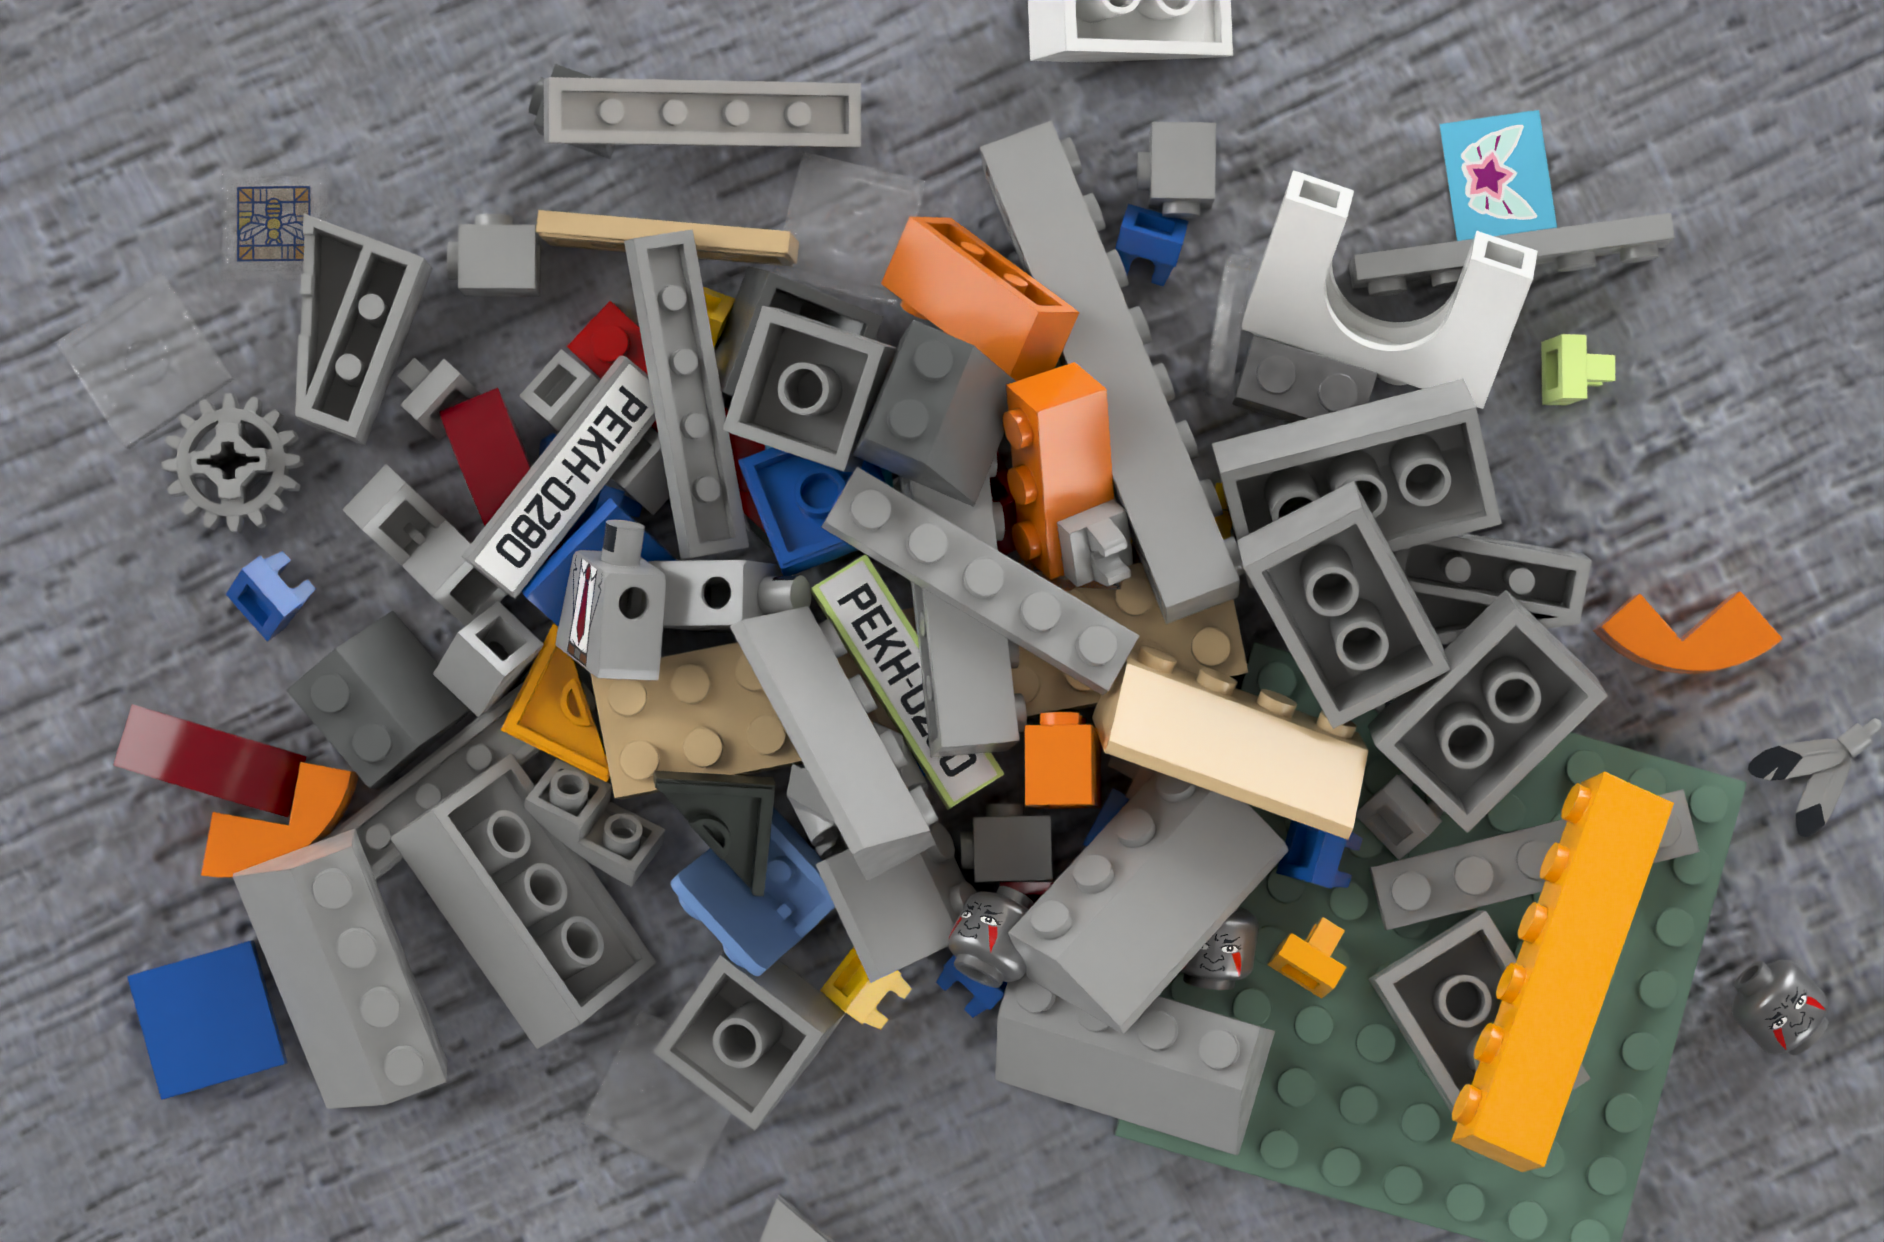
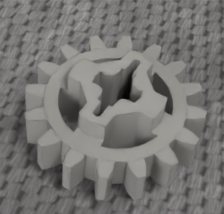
[161,393,304,534]

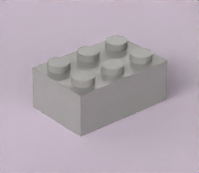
[1237,481,1450,729]
[1368,590,1607,833]
[1368,911,1591,1114]

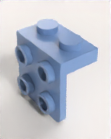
[671,807,835,976]

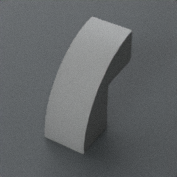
[519,349,670,515]
[343,464,507,626]

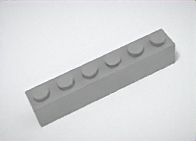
[899,452,1027,758]

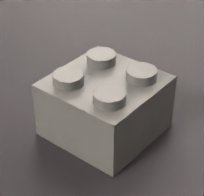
[722,306,897,472]

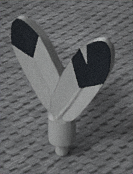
[1748,718,1882,837]

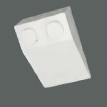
[1028,0,1233,62]

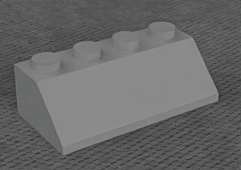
[1212,379,1502,588]
[730,606,939,881]
[390,753,657,1049]
[1008,771,1288,1035]
[233,828,448,1109]
[995,973,1275,1155]

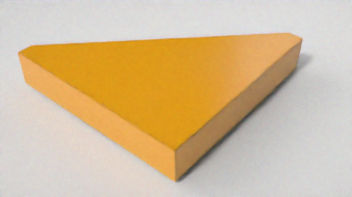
[501,624,611,783]

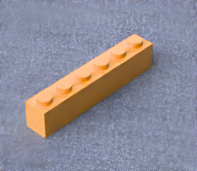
[1451,772,1674,1172]

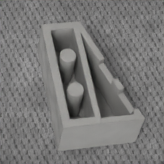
[295,214,433,446]
[1393,533,1592,644]

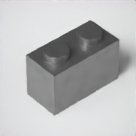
[1232,335,1378,423]

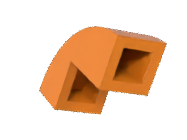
[1593,591,1783,674]
[201,762,359,878]

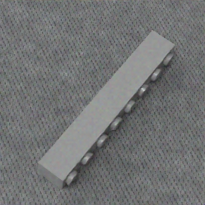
[980,120,1246,624]

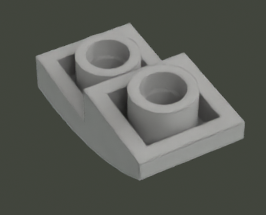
[524,758,666,887]

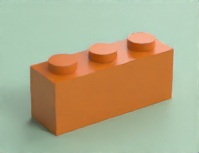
[881,216,1080,381]
[1003,362,1114,580]
[1025,712,1101,809]

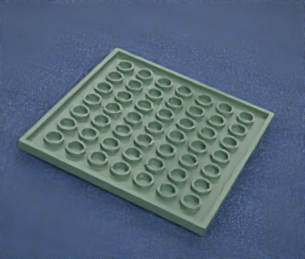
[1114,642,1747,1242]

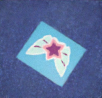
[1439,110,1557,241]

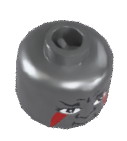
[948,886,1034,988]
[1180,907,1259,990]
[1732,960,1828,1056]

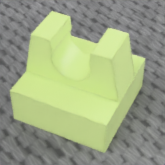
[1541,334,1615,405]

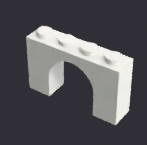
[1240,170,1538,409]

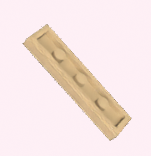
[536,210,799,267]

